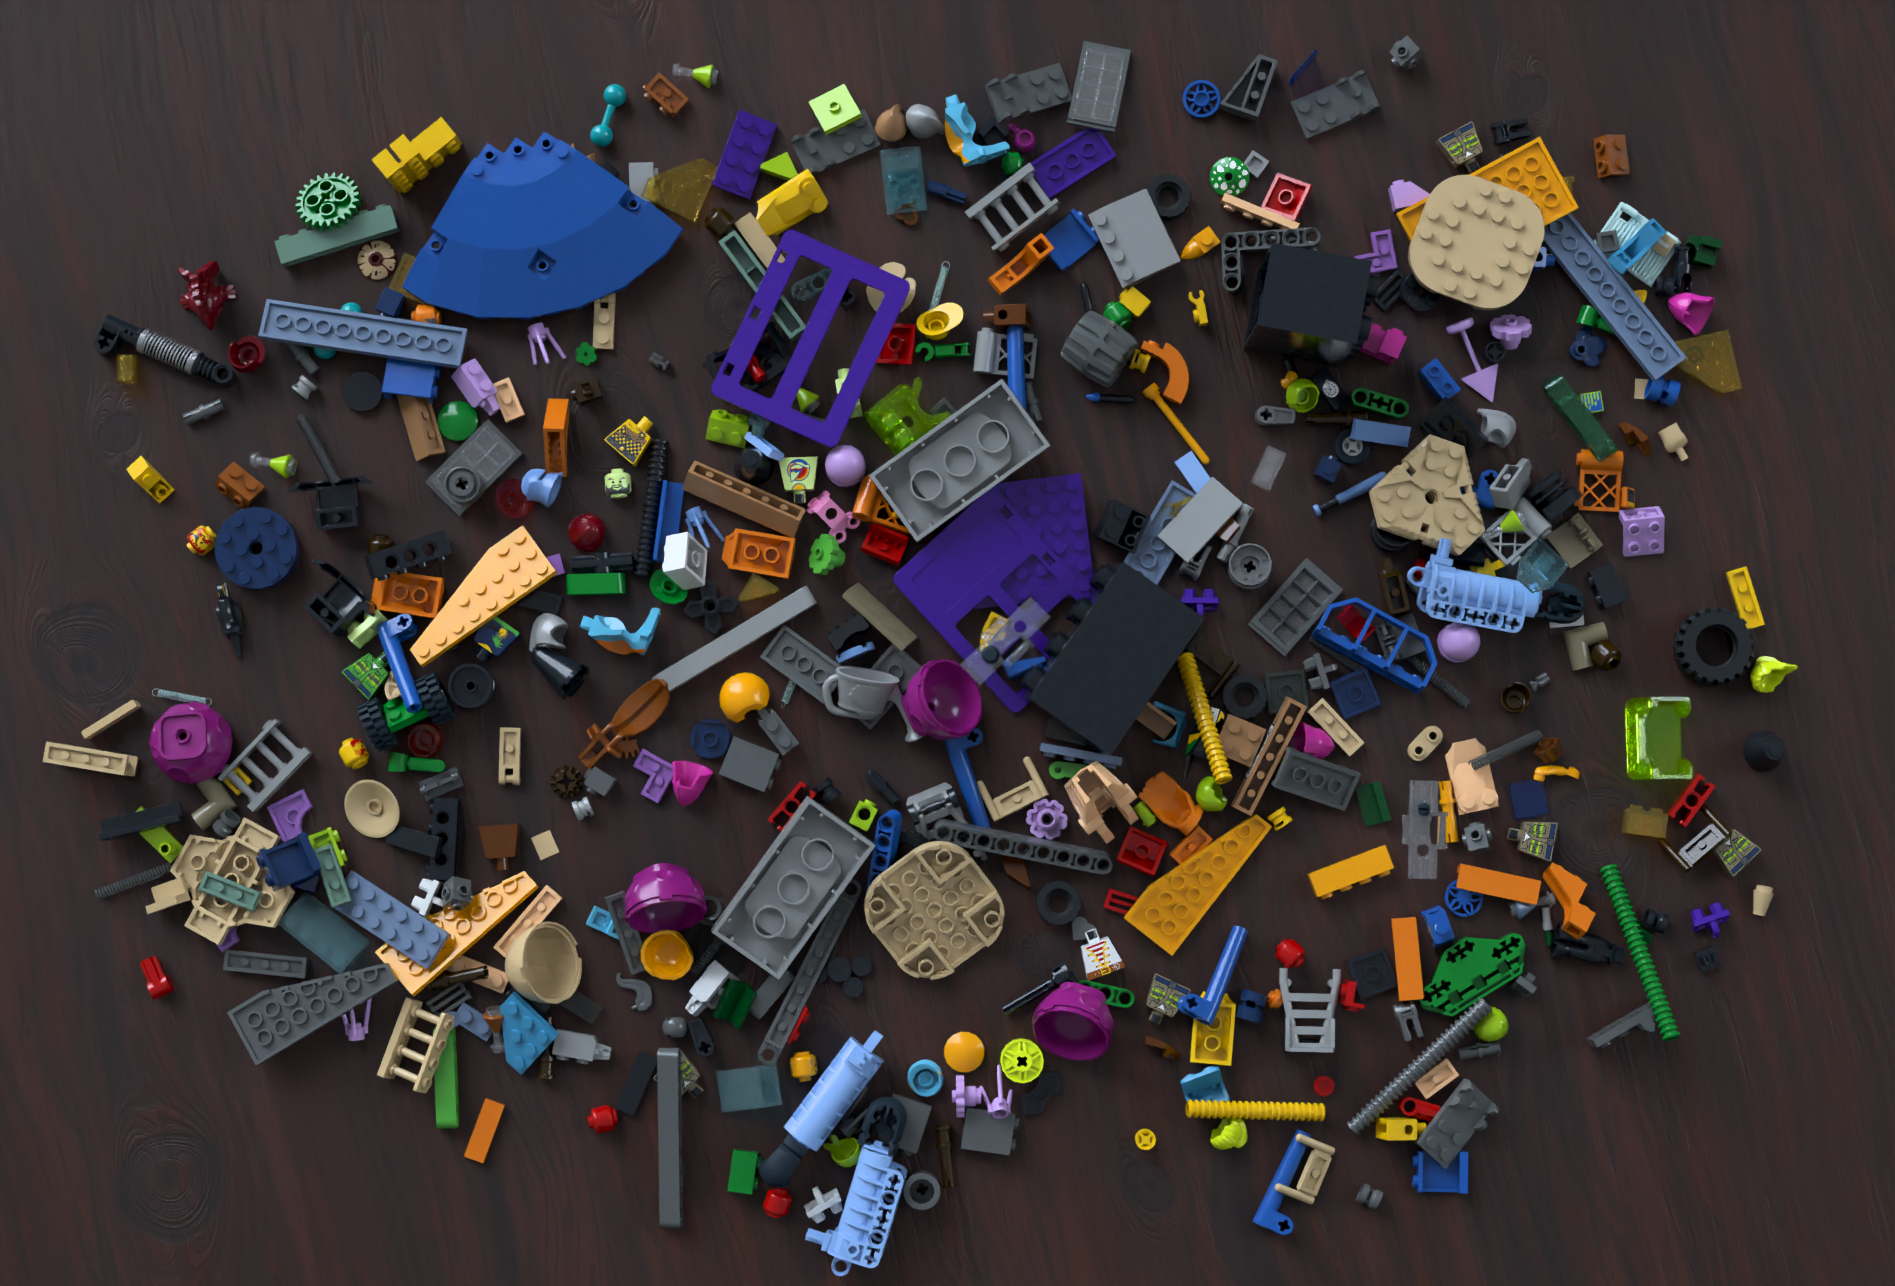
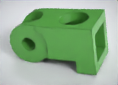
[1049,761,1087,779]

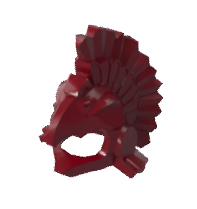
[177,260,236,330]

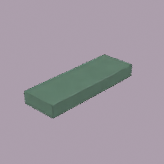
[314,844,352,909]
[198,871,263,912]

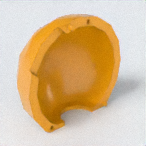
[719,672,770,722]
[641,929,693,980]

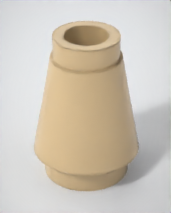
[1753,885,1774,916]

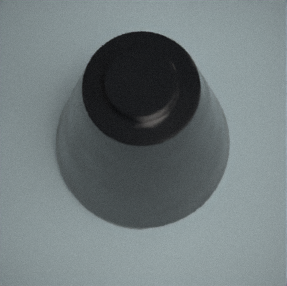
[733,445,774,486]
[532,646,590,700]
[1743,731,1785,772]

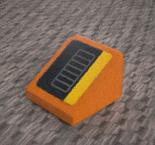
[1619,487,1635,509]

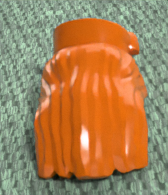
[1139,772,1203,835]

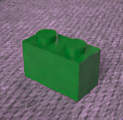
[728,1149,762,1195]

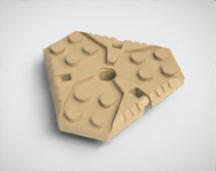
[1369,434,1485,556]

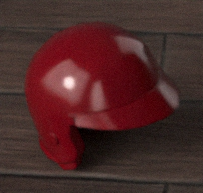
[228,336,265,373]

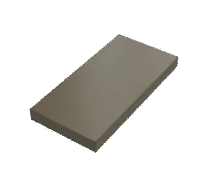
[842,582,918,651]

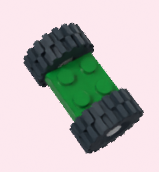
[357,671,456,752]

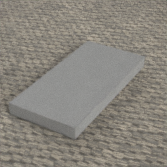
[1158,477,1243,564]

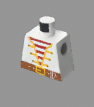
[1081,928,1125,981]

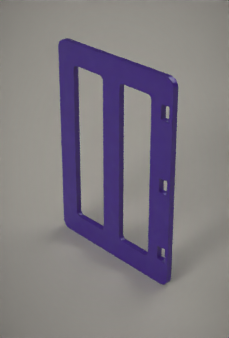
[711,230,910,448]

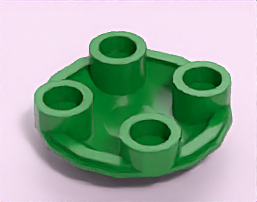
[437,401,478,441]

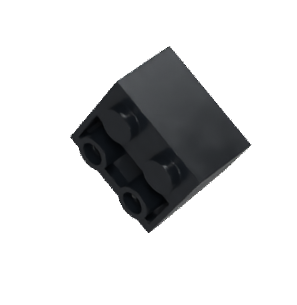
[1093,500,1151,554]

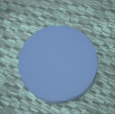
[836,641,875,664]

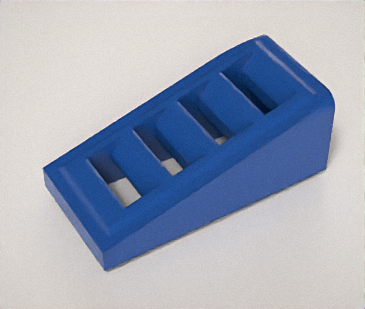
[1003,657,1046,681]

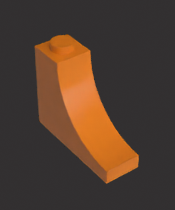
[543,398,570,477]

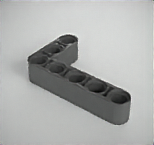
[1222,227,1323,294]

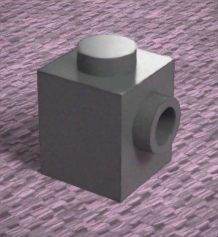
[583,766,617,797]

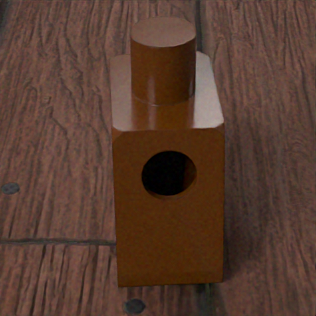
[983,304,1031,330]
[479,824,520,871]

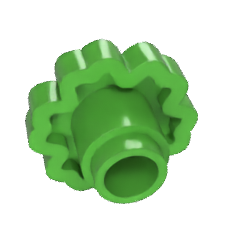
[809,534,845,575]

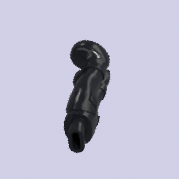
[1550,921,1625,965]

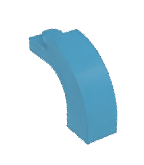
[1607,218,1667,275]

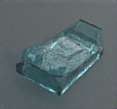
[1516,539,1569,593]

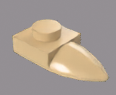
[385,671,401,700]

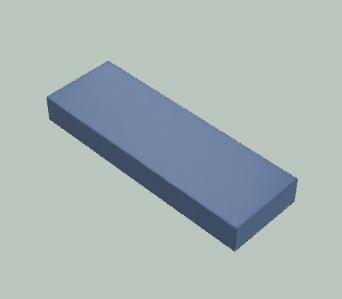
[1350,418,1411,447]

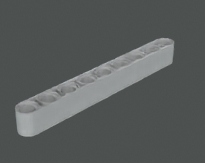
[651,586,817,692]

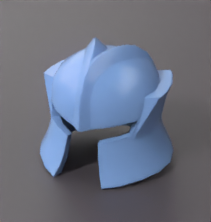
[521,469,563,508]

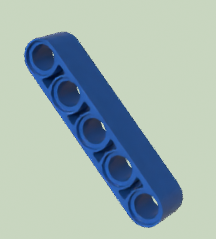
[866,810,902,892]

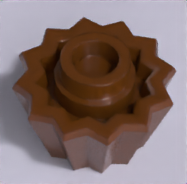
[1534,737,1562,763]

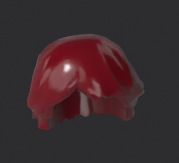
[567,513,605,553]

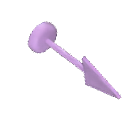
[1446,317,1498,403]

